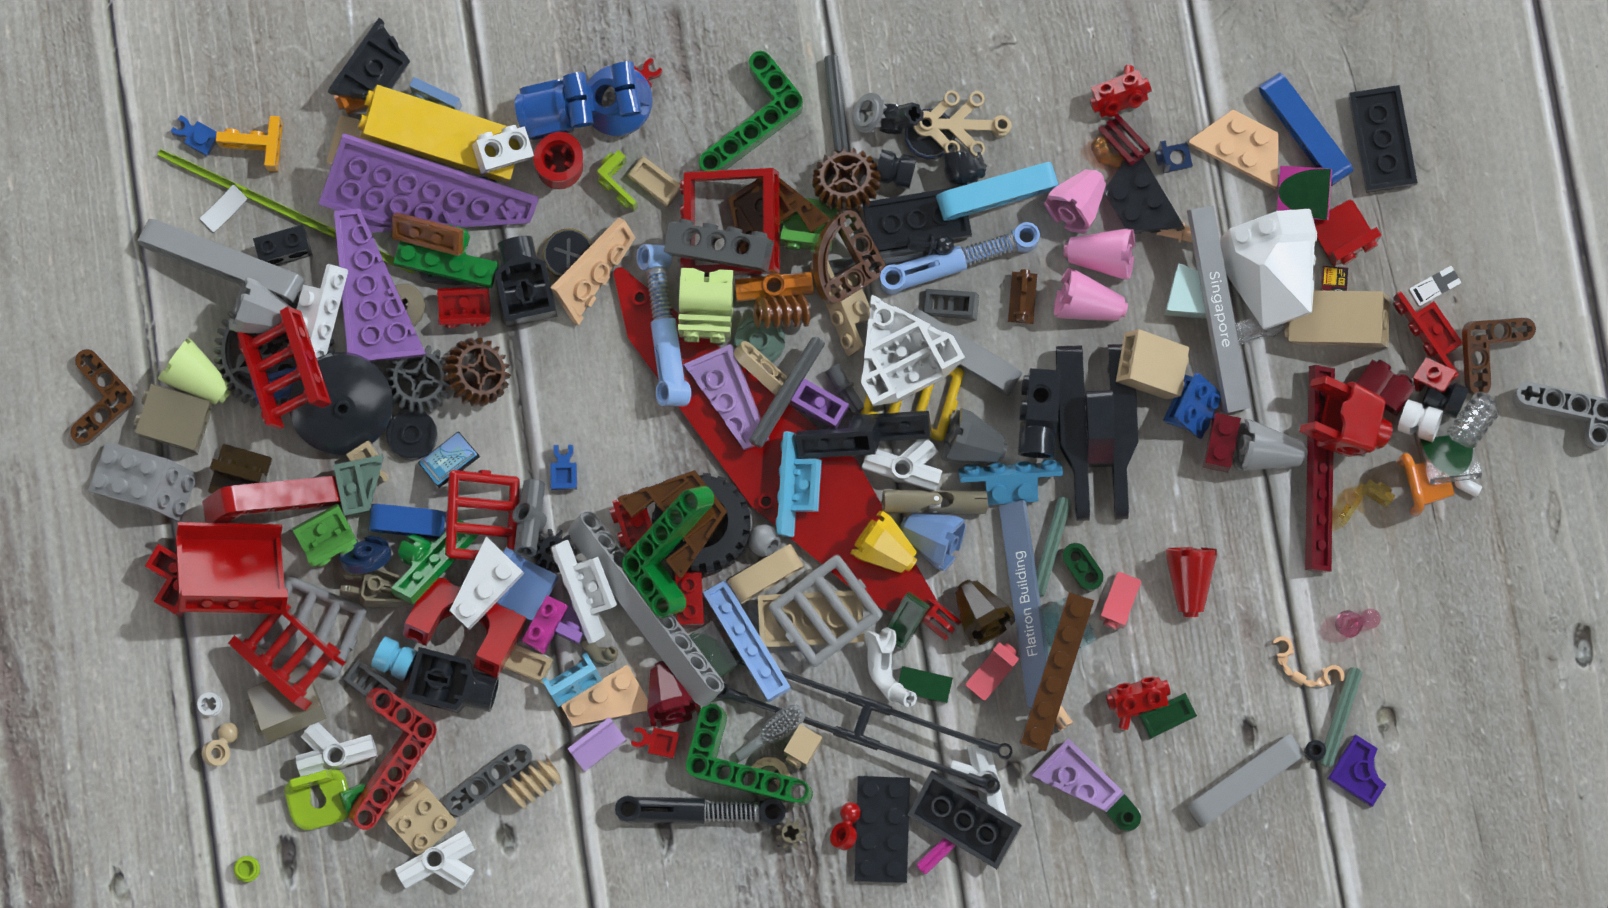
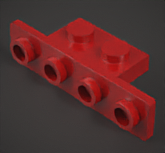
[1393,291,1462,382]

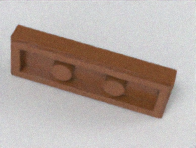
[392,212,464,256]

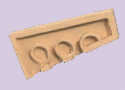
[550,218,636,325]

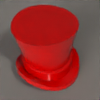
[533,132,583,189]

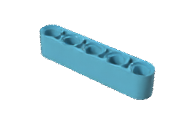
[936,162,1059,221]

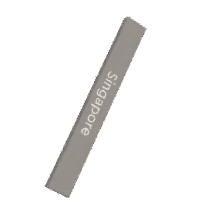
[1187,206,1250,413]

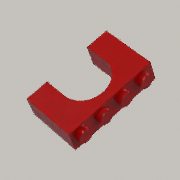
[403,578,526,678]

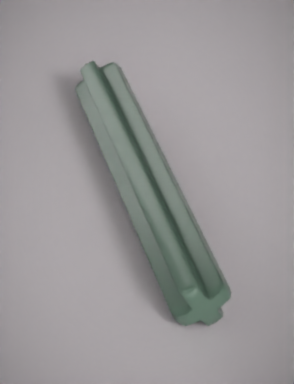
[1036,497,1071,597]
[1319,667,1363,767]

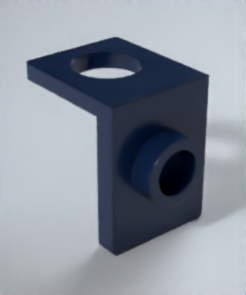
[1155,140,1193,173]

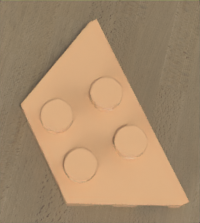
[1188,110,1278,189]

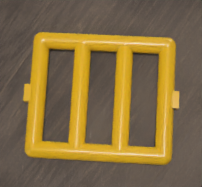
[861,367,964,441]

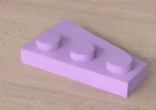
[1032,738,1125,812]

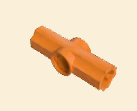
[735,272,813,302]

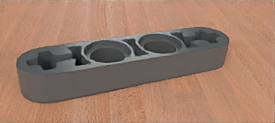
[445,744,532,816]

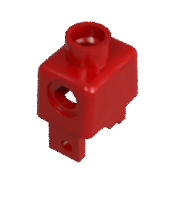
[1299,375,1393,457]

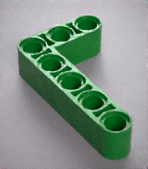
[699,51,803,171]
[622,486,714,618]
[686,703,813,806]

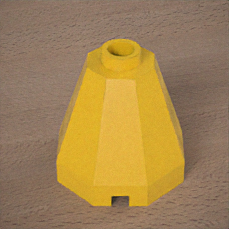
[850,511,917,573]

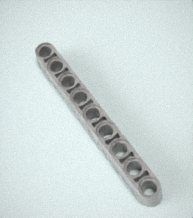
[568,510,724,706]

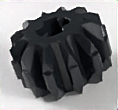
[533,529,576,573]

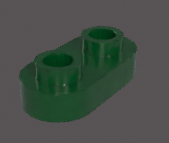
[1062,543,1103,591]
[1104,794,1141,832]

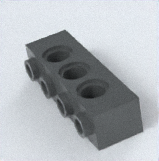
[664,219,774,272]

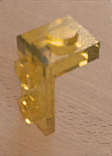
[1339,479,1395,527]

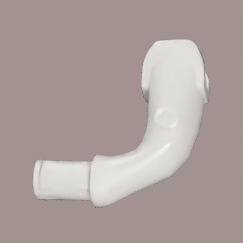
[865,627,917,707]

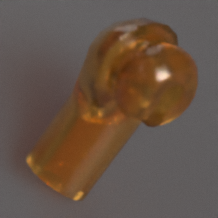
[1091,136,1123,169]

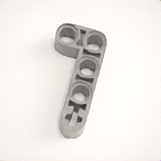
[1513,382,1608,450]

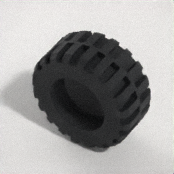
[651,473,751,575]

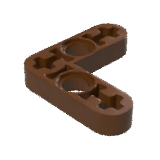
[1462,318,1536,396]
[70,349,134,446]

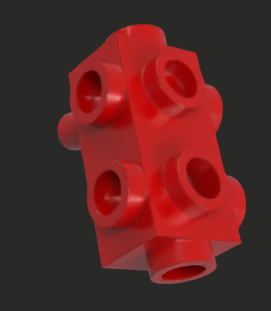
[1089,65,1152,118]
[1106,677,1171,730]

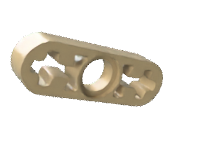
[733,341,787,396]

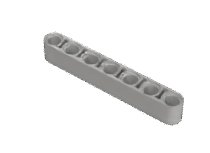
[137,219,304,304]

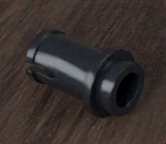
[1304,740,1326,761]

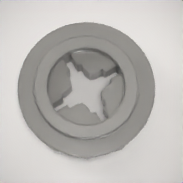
[853,93,887,133]

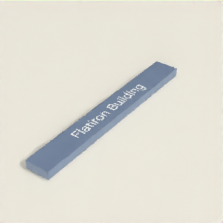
[999,500,1048,709]

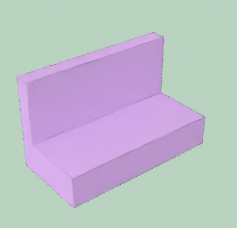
[568,717,627,772]

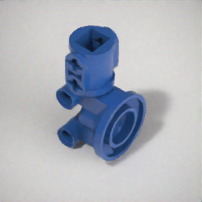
[515,61,653,140]

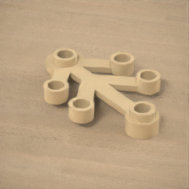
[913,90,1012,158]

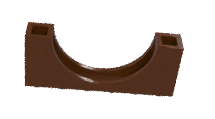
[1020,592,1094,752]

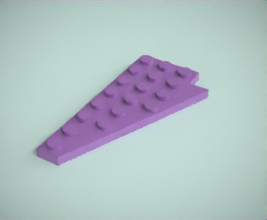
[319,133,538,232]

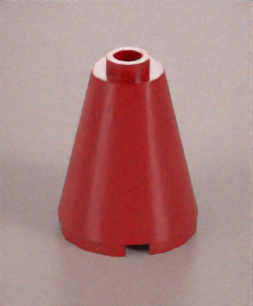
[1165,547,1217,617]

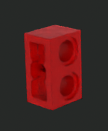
[675,572,704,628]

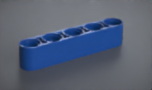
[1258,72,1353,186]

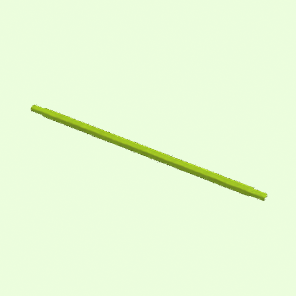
[157,149,415,274]

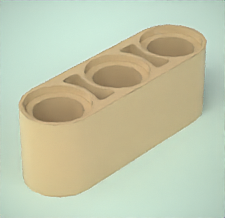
[727,544,804,604]

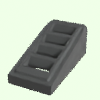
[923,289,979,320]
[343,659,402,707]

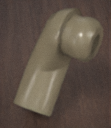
[581,639,619,664]

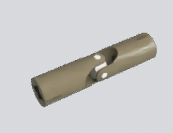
[882,490,988,514]

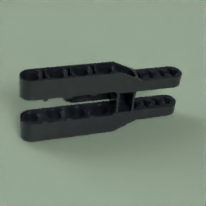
[1056,344,1139,521]

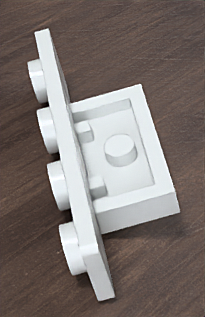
[297,264,348,358]
[551,540,617,644]

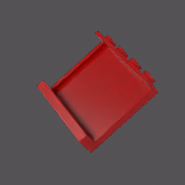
[175,522,288,614]

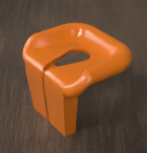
[1397,453,1455,517]

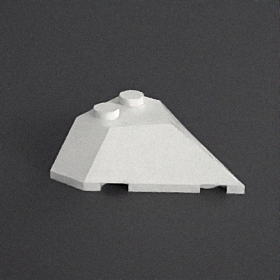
[861,295,965,406]

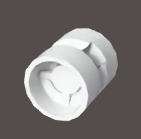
[1398,399,1443,442]

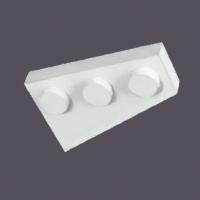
[450,537,524,630]

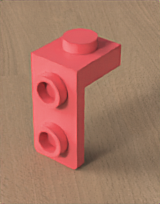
[1099,572,1141,630]
[966,642,1019,701]

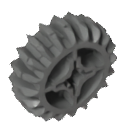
[386,345,453,414]

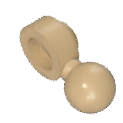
[202,722,239,767]

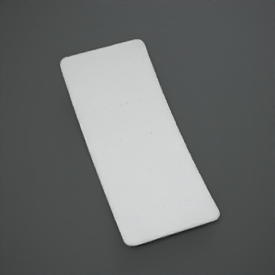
[200,185,247,232]

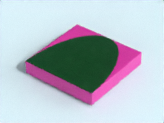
[1277,166,1332,220]

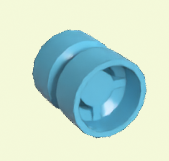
[371,636,417,682]

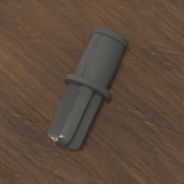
[825,364,864,414]

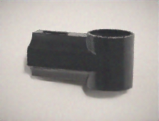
[880,102,924,135]

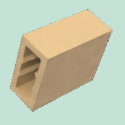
[1116,329,1189,400]

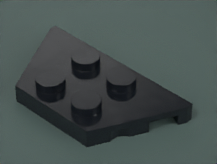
[328,18,410,100]
[1104,147,1185,234]

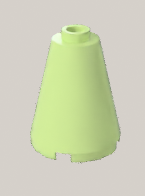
[157,338,232,405]

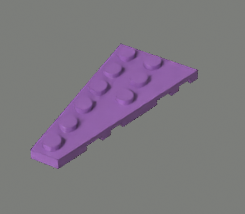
[334,208,427,362]

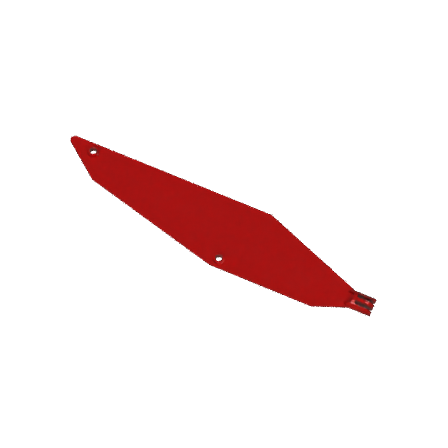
[613,267,961,642]

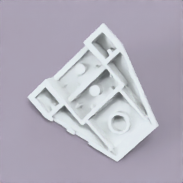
[1220,209,1317,330]

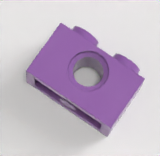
[791,378,849,429]

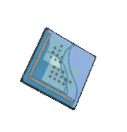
[418,431,480,488]

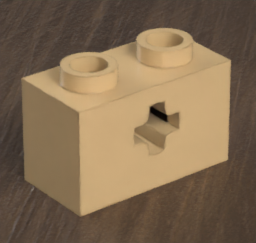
[784,724,823,770]

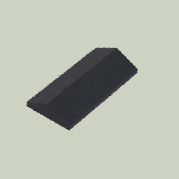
[907,770,1022,870]

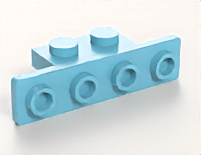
[776,431,822,537]

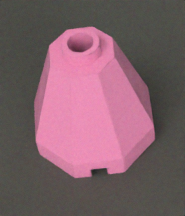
[1044,169,1106,234]

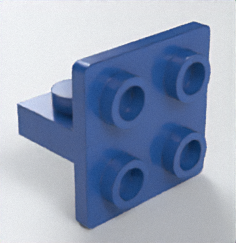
[1163,373,1221,439]

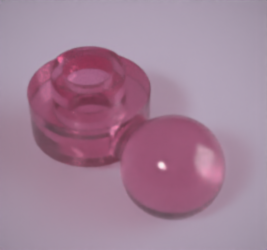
[1335,608,1381,638]

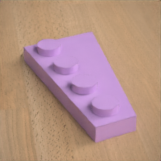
[683,344,769,450]

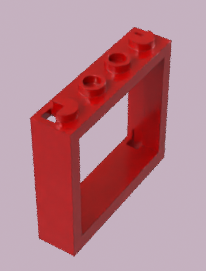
[680,168,780,277]

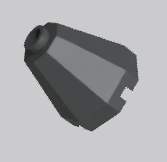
[942,408,1008,463]

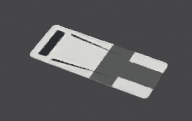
[1410,266,1461,306]

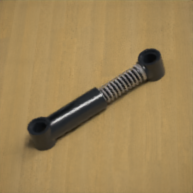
[615,795,786,826]

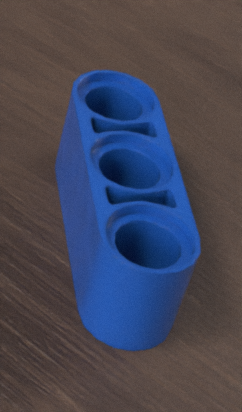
[368,504,446,539]

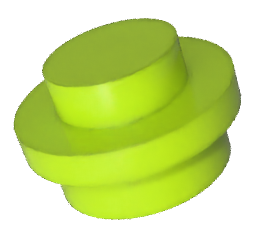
[234,856,260,882]

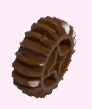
[812,147,881,213]
[442,338,511,407]

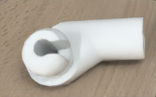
[1453,468,1482,498]

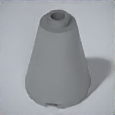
[1233,419,1308,471]

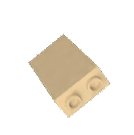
[1285,290,1390,348]

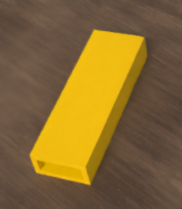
[358,85,520,184]

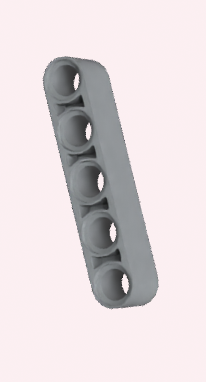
[911,309,1022,396]
[1186,733,1306,828]

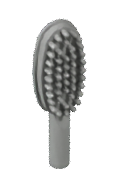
[735,704,805,761]

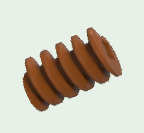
[753,295,810,328]

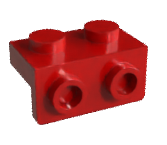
[437,287,491,328]
[609,500,652,552]

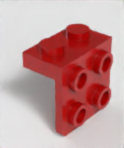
[1313,200,1382,267]

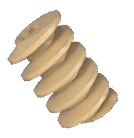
[502,754,562,809]

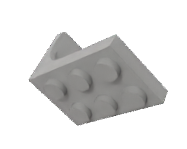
[88,443,197,521]

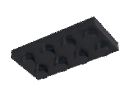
[1348,85,1418,193]
[862,186,972,252]
[854,776,910,883]

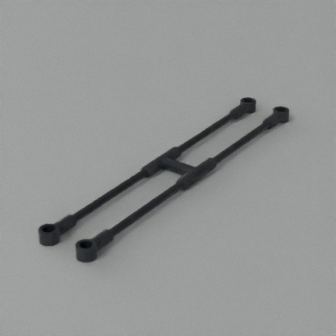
[717,648,1013,794]

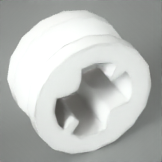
[197,692,223,717]

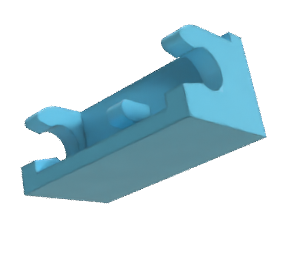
[541,653,603,707]

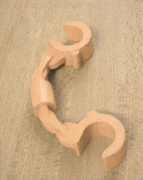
[1272,636,1344,687]

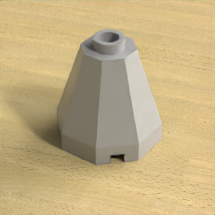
[229,277,291,333]

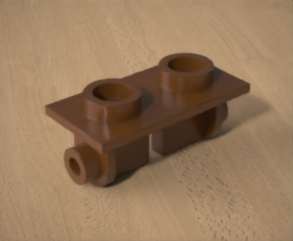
[1008,269,1037,324]

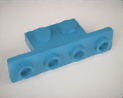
[958,459,1063,505]

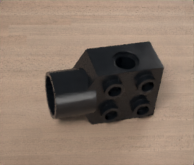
[495,236,558,327]
[1018,368,1061,458]
[405,647,499,713]

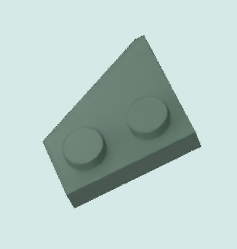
[333,454,384,516]

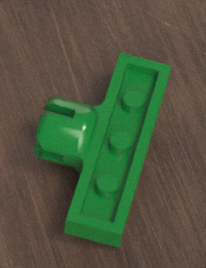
[393,225,499,289]
[391,519,479,604]

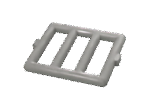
[769,555,883,667]
[258,576,367,678]

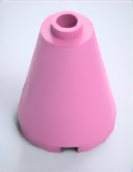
[1063,228,1135,280]
[1054,268,1128,321]

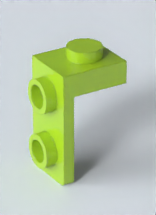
[597,149,638,211]

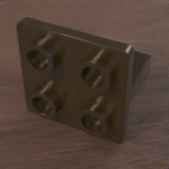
[208,444,272,494]

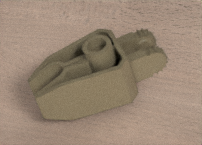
[340,569,411,608]

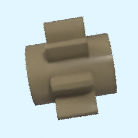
[776,818,807,850]

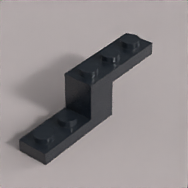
[796,411,932,459]

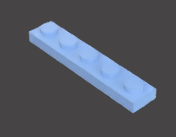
[703,580,791,702]

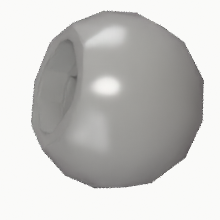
[748,524,781,557]

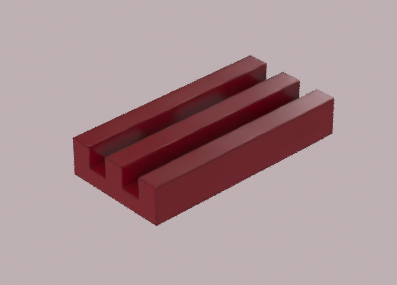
[1098,114,1151,166]

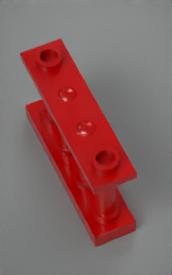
[237,306,331,430]
[228,603,346,711]

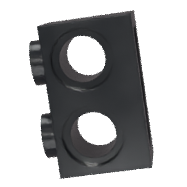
[253,224,313,265]

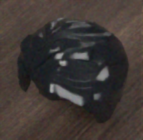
[943,150,987,186]

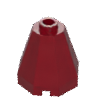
[647,661,701,727]

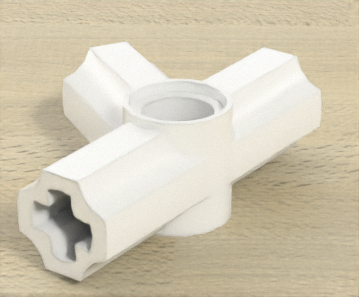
[861,439,942,491]
[295,722,378,777]
[947,744,1007,815]
[395,830,475,890]

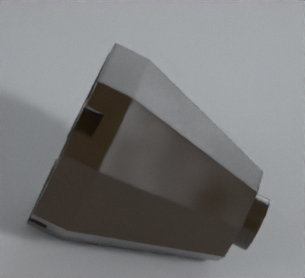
[955,580,1015,647]

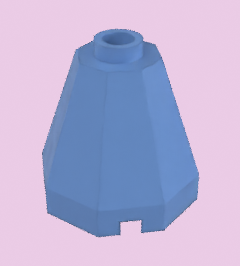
[900,513,966,572]

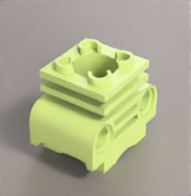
[678,268,734,343]

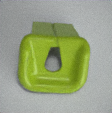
[284,769,348,830]

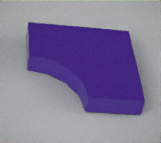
[1327,734,1386,807]

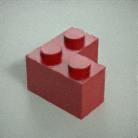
[145,544,184,618]

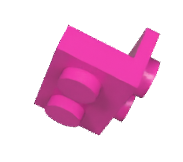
[522,595,568,654]

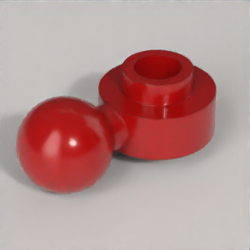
[830,802,861,851]

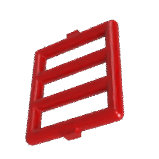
[445,470,520,560]

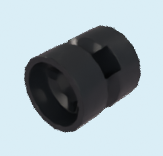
[876,149,917,189]
[1422,383,1469,419]

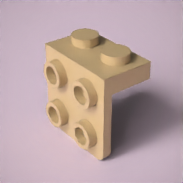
[382,777,456,856]

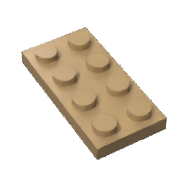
[758,590,865,647]

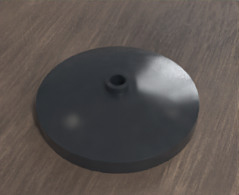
[288,352,393,455]

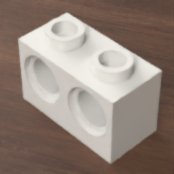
[472,125,534,174]

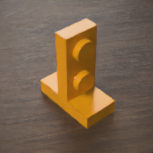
[216,116,283,172]

